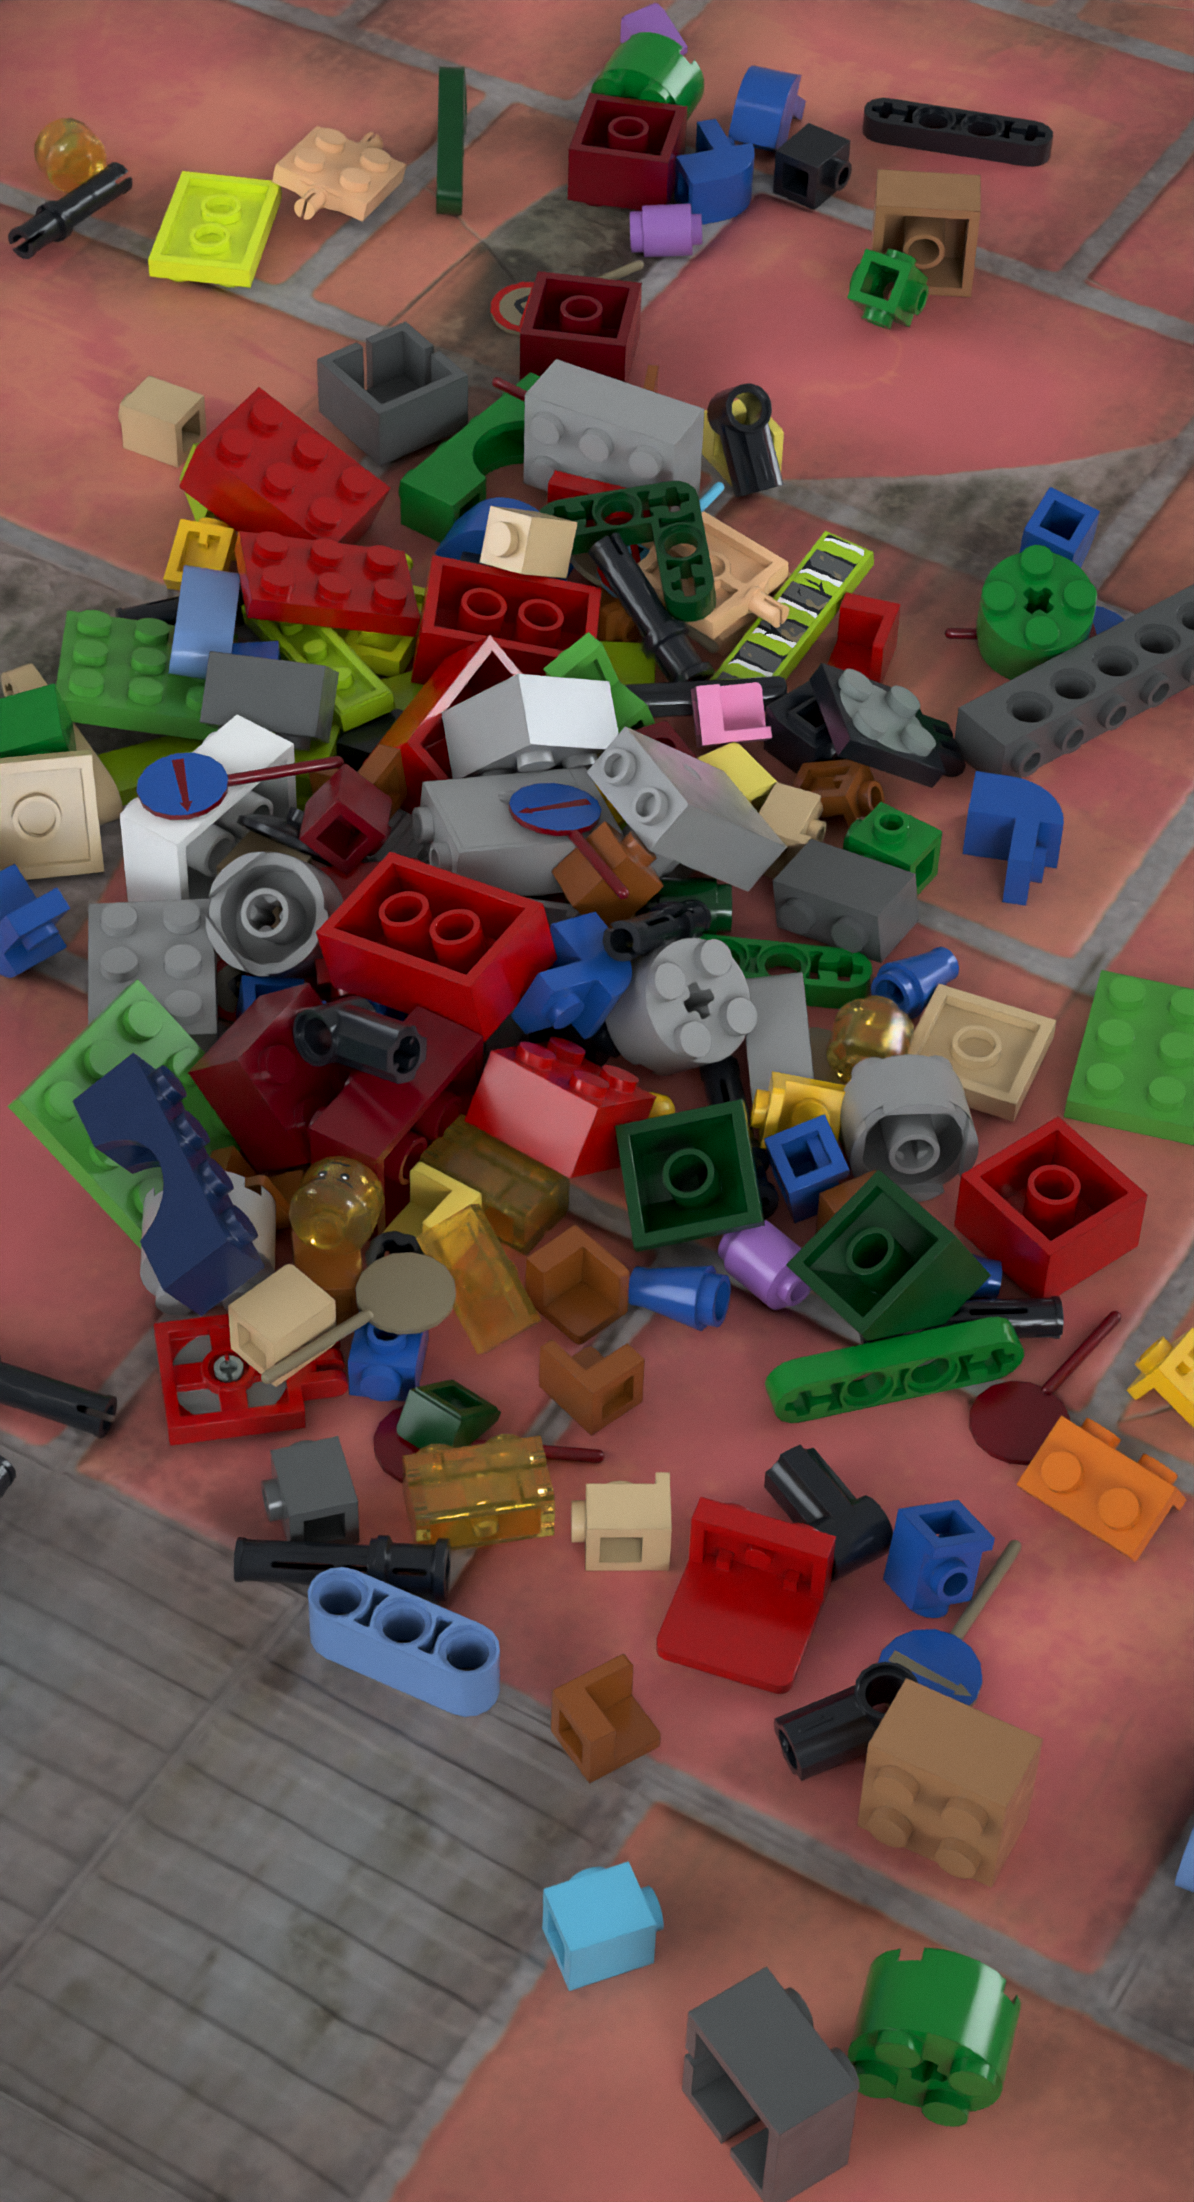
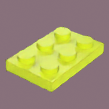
[148,171,282,288]

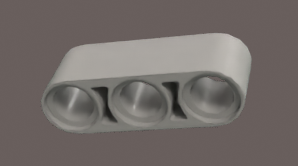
[746,972,815,1105]

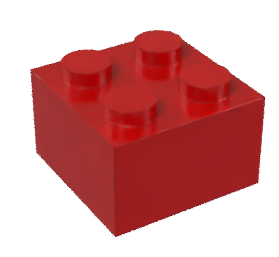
[464,1037,656,1179]
[954,1116,1148,1298]

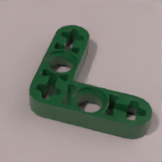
[436,67,467,215]
[539,481,716,622]

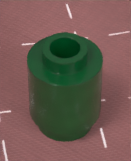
[645,877,732,935]

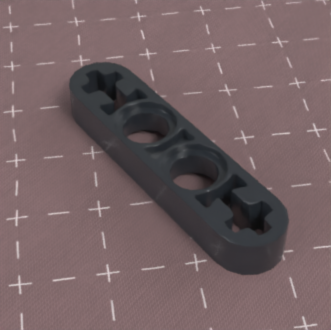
[862,98,1053,167]

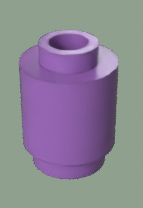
[630,204,703,258]
[718,1220,812,1310]

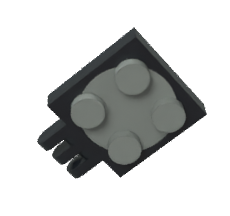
[809,663,966,788]

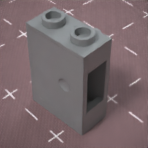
[587,726,787,891]
[411,767,624,897]

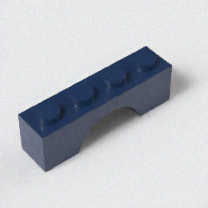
[72,1052,265,1316]

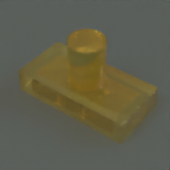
[415,1204,542,1355]

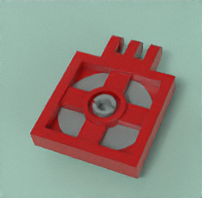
[153,1314,348,1446]

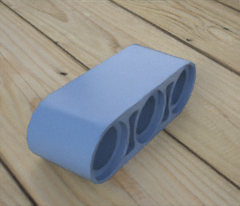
[168,565,240,679]
[308,1567,500,1717]

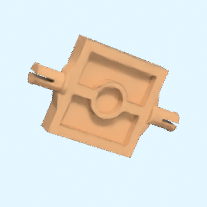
[272,126,407,222]
[637,511,789,640]

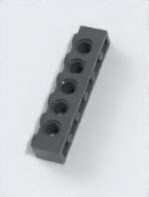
[955,584,1194,778]

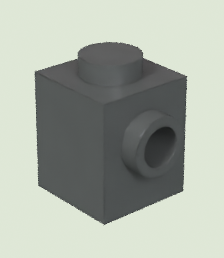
[261,1436,360,1544]

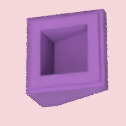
[620,3,688,56]

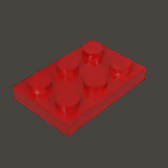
[234,531,420,637]

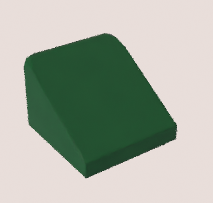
[397,1379,501,1463]

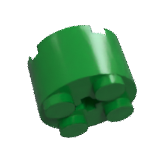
[591,32,705,121]
[976,545,1097,680]
[848,1948,1021,2127]

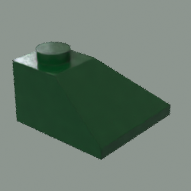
[615,1099,765,1252]
[786,1169,991,1341]

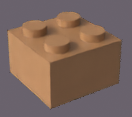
[870,169,981,297]
[857,1678,1043,1888]

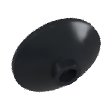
[237,807,333,867]

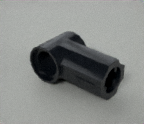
[707,383,784,498]
[293,996,427,1084]
[764,1444,893,1582]
[774,1662,918,1781]

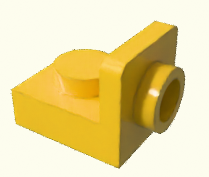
[163,518,237,591]
[749,1071,846,1149]
[1126,1328,1194,1428]

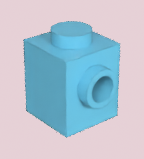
[542,1861,664,1991]

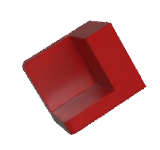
[827,592,901,684]

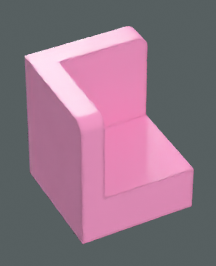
[691,682,772,748]

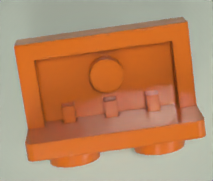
[1016,1415,1187,1563]

